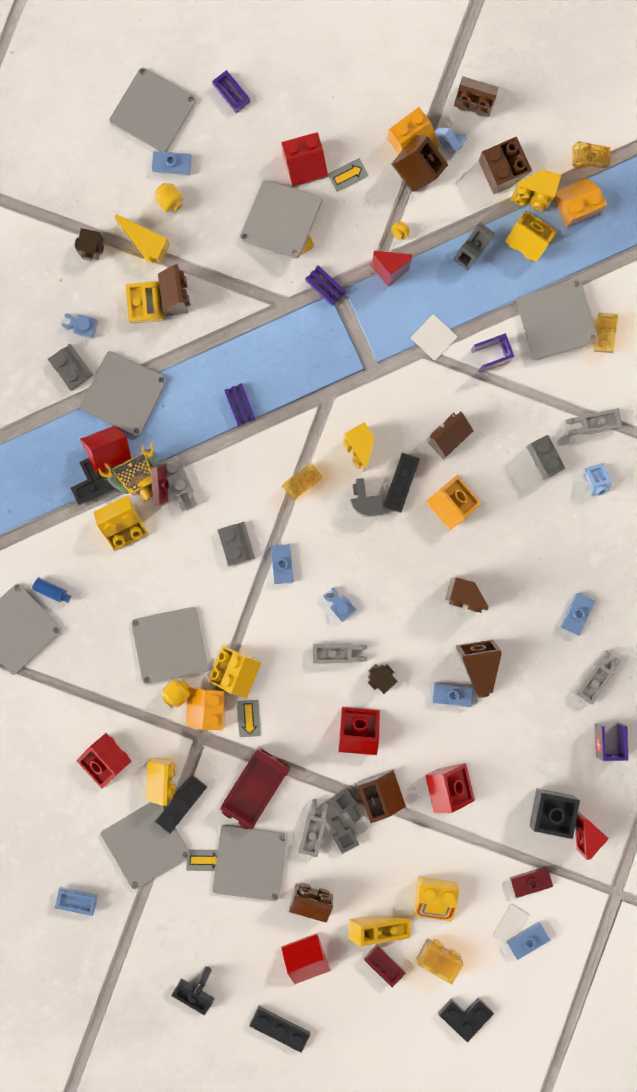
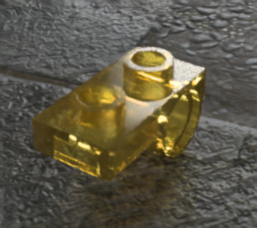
[572,141,610,168]
[594,313,618,353]
[281,463,323,502]

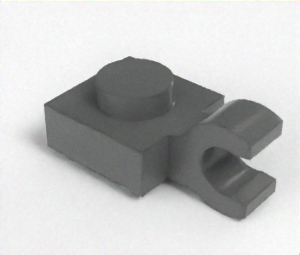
[330,787,361,823]
[331,816,359,854]

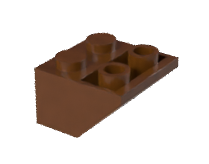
[454,76,499,117]
[391,135,449,192]
[478,136,532,194]
[158,264,191,316]
[428,411,474,460]
[445,577,489,613]
[357,769,406,824]
[289,883,333,923]

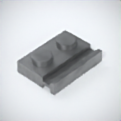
[48,343,93,391]
[217,521,255,566]

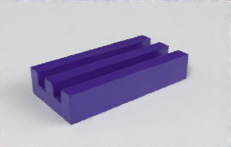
[212,70,250,113]
[305,265,345,306]
[224,383,255,426]

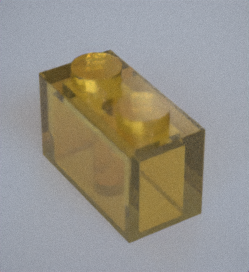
[416,938,464,985]

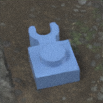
[62,314,98,339]
[323,587,357,622]

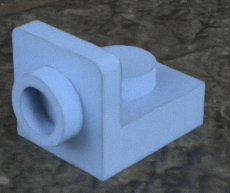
[434,127,468,152]
[584,463,612,496]

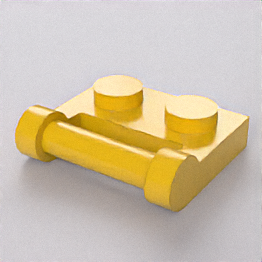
[125,281,164,323]

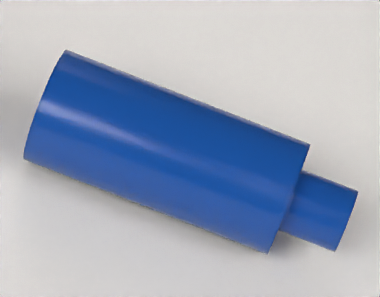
[32,577,72,603]

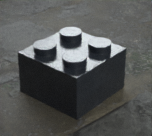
[529,788,580,839]

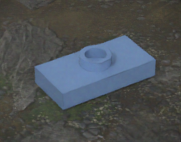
[152,151,192,175]
[271,544,294,584]
[561,593,595,636]
[432,683,473,707]
[55,887,98,916]
[506,922,551,960]

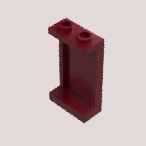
[220,746,291,830]

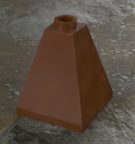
[456,640,502,697]

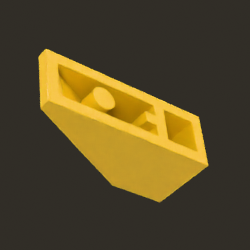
[114,214,170,265]
[349,917,411,946]

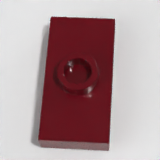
[151,464,169,505]
[509,867,553,898]
[364,944,406,988]

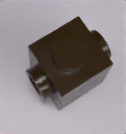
[75,228,104,261]
[367,663,398,694]

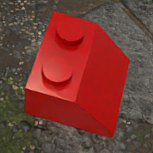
[281,132,328,187]
[338,707,380,755]
[76,733,132,789]
[425,763,475,813]

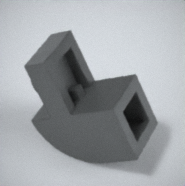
[453,222,495,271]
[350,478,384,517]

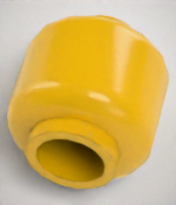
[155,183,183,212]
[162,679,191,708]

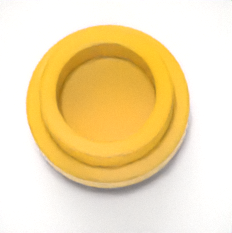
[391,221,410,240]

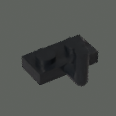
[171,966,215,1016]

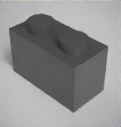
[526,435,566,480]

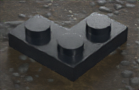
[70,458,114,505]
[438,997,494,1043]

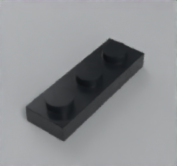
[383,452,420,513]
[155,774,208,834]
[249,1005,310,1053]

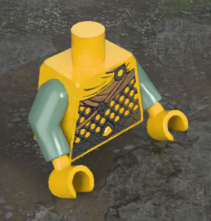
[98,442,160,502]

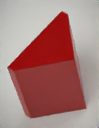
[371,251,413,287]
[80,426,131,474]
[575,811,609,860]
[281,933,331,985]

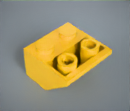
[510,169,561,211]
[342,422,375,471]
[94,495,149,551]
[208,645,262,698]
[146,758,177,806]

